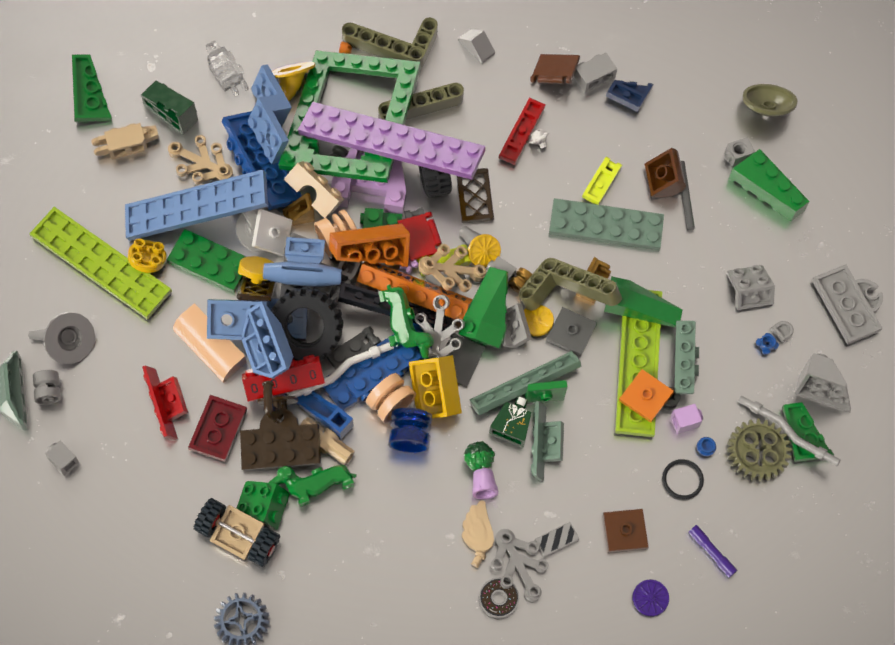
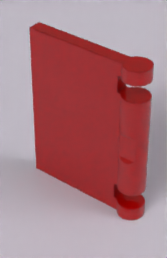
[398,212,445,261]

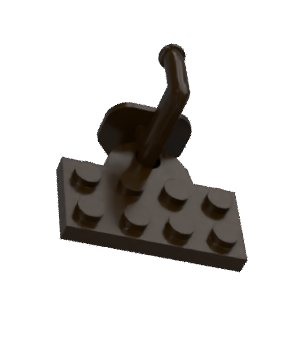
[240,381,321,471]

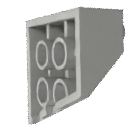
[794,353,851,413]

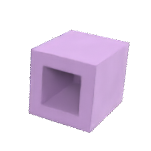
[670,404,703,434]

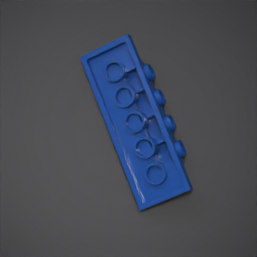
[221,111,302,210]
[322,323,432,412]

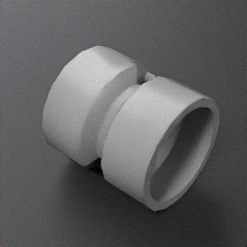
[33,370,61,405]

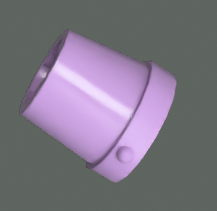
[472,468,498,500]

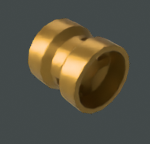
[508,267,532,293]

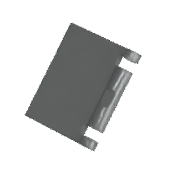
[445,333,485,388]

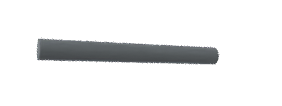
[680,161,695,230]

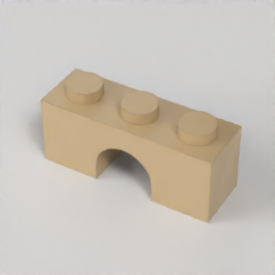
[284,161,344,218]

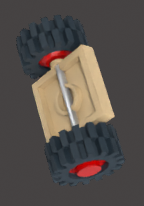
[193,498,280,567]

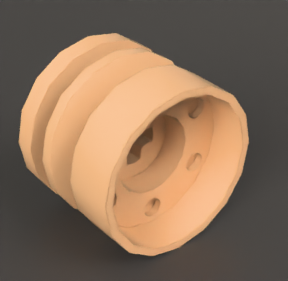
[314,209,357,259]

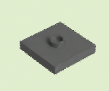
[546,307,597,357]

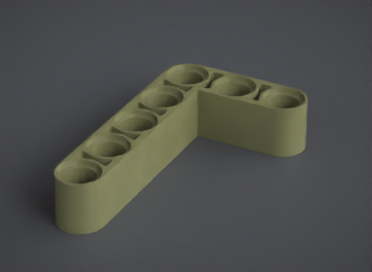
[342,17,438,68]
[378,83,464,120]
[519,258,622,311]

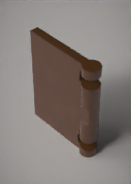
[530,54,580,84]

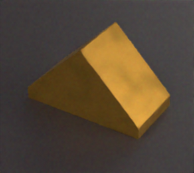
[283,193,315,226]

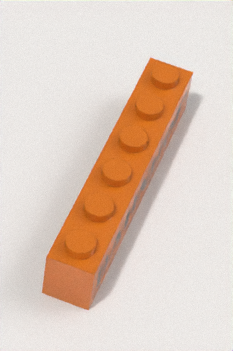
[357,261,473,319]

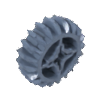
[214,593,270,645]

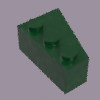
[141,80,198,135]

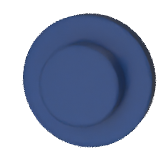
[696,437,716,456]

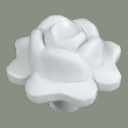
[529,129,550,149]

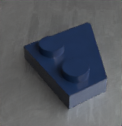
[606,80,654,112]

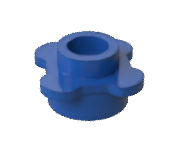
[756,333,779,355]

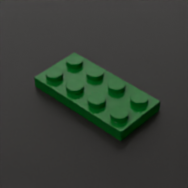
[166,229,246,293]

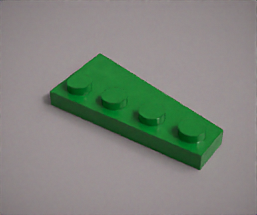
[72,54,112,122]

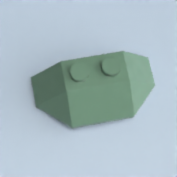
[0,351,28,431]

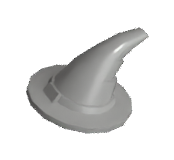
[236,207,283,252]
[28,312,95,364]

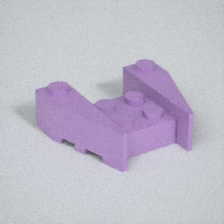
[331,148,406,217]

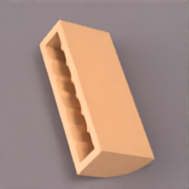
[173,303,247,383]

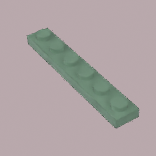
[469,351,582,415]

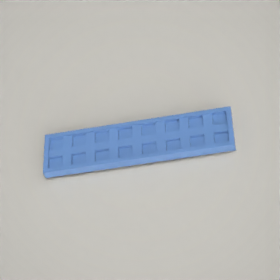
[125,170,268,241]

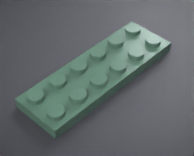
[549,198,664,251]

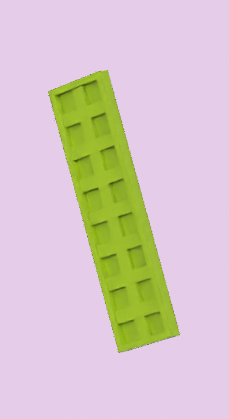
[29,206,172,320]

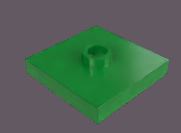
[525,380,568,404]

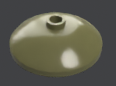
[742,84,798,117]

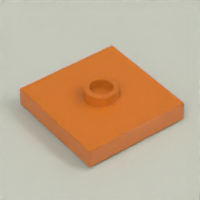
[619,369,674,423]

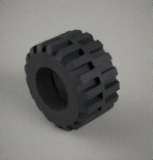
[418,166,452,198]

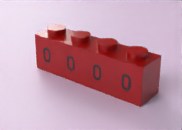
[242,355,325,402]

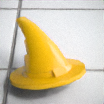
[272,62,315,102]

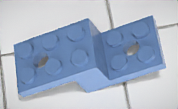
[248,64,292,164]
[207,298,307,340]

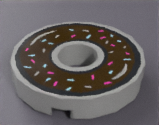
[479,577,519,619]

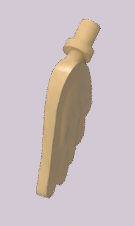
[462,500,494,568]

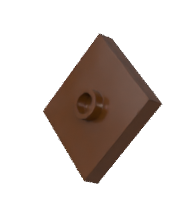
[603,509,649,553]

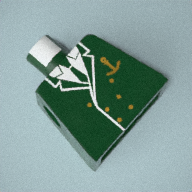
[489,397,532,447]

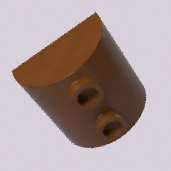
[644,148,686,198]

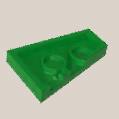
[782,402,834,462]

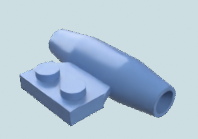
[263,237,342,287]

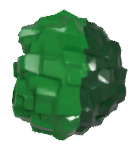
[464,441,495,471]

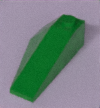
[458,267,508,349]

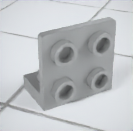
[727,265,775,310]

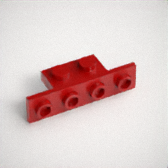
[142,365,188,440]

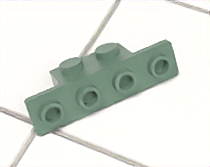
[674,321,699,394]
[531,401,564,481]

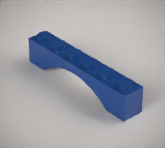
[284,391,354,440]

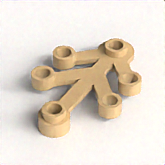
[168,135,233,185]
[418,244,486,292]

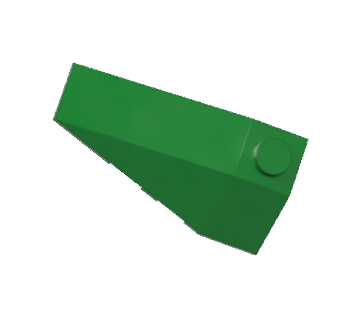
[604,276,683,327]

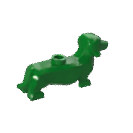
[379,284,434,359]
[269,465,357,507]

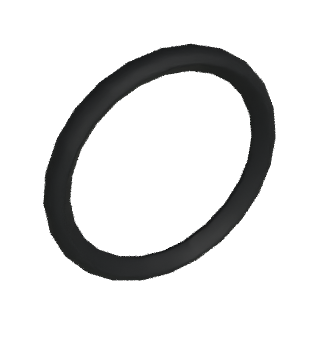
[662,459,704,499]

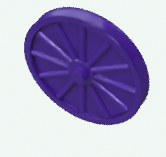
[632,579,669,616]

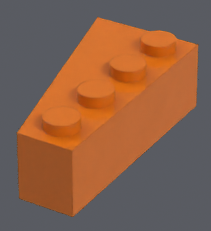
[329,223,410,267]

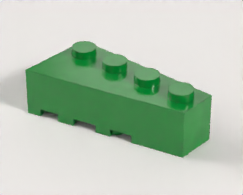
[728,149,810,221]

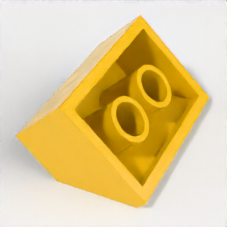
[409,355,462,420]

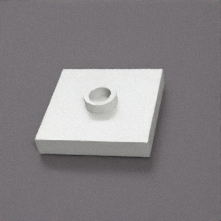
[252,209,293,257]

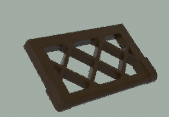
[457,168,494,223]
[237,276,276,301]

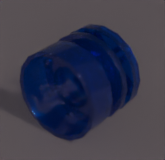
[388,408,433,453]

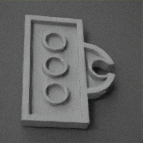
[812,264,883,345]

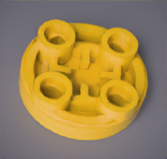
[127,238,166,273]
[238,256,274,284]

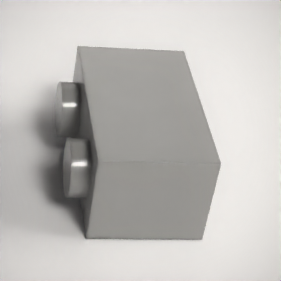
[574,53,617,93]

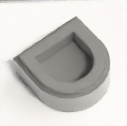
[770,321,794,344]

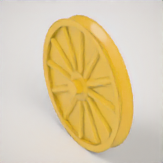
[468,234,501,268]
[524,305,554,336]

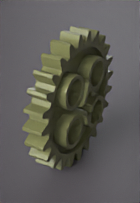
[727,418,792,482]

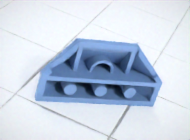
[241,301,293,379]

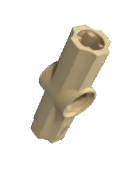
[300,417,355,465]

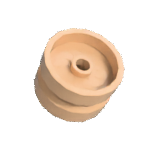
[366,373,416,423]

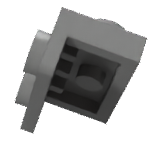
[502,303,532,348]

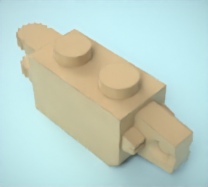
[91,123,159,159]

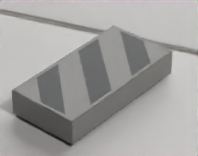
[534,522,579,558]

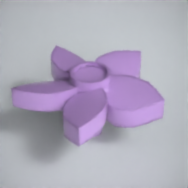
[399,259,419,274]

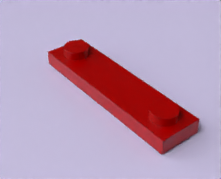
[498,97,546,165]

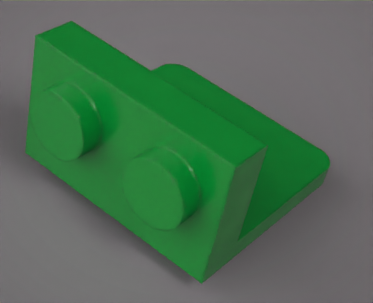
[236,481,290,530]

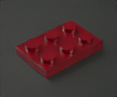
[188,395,247,462]

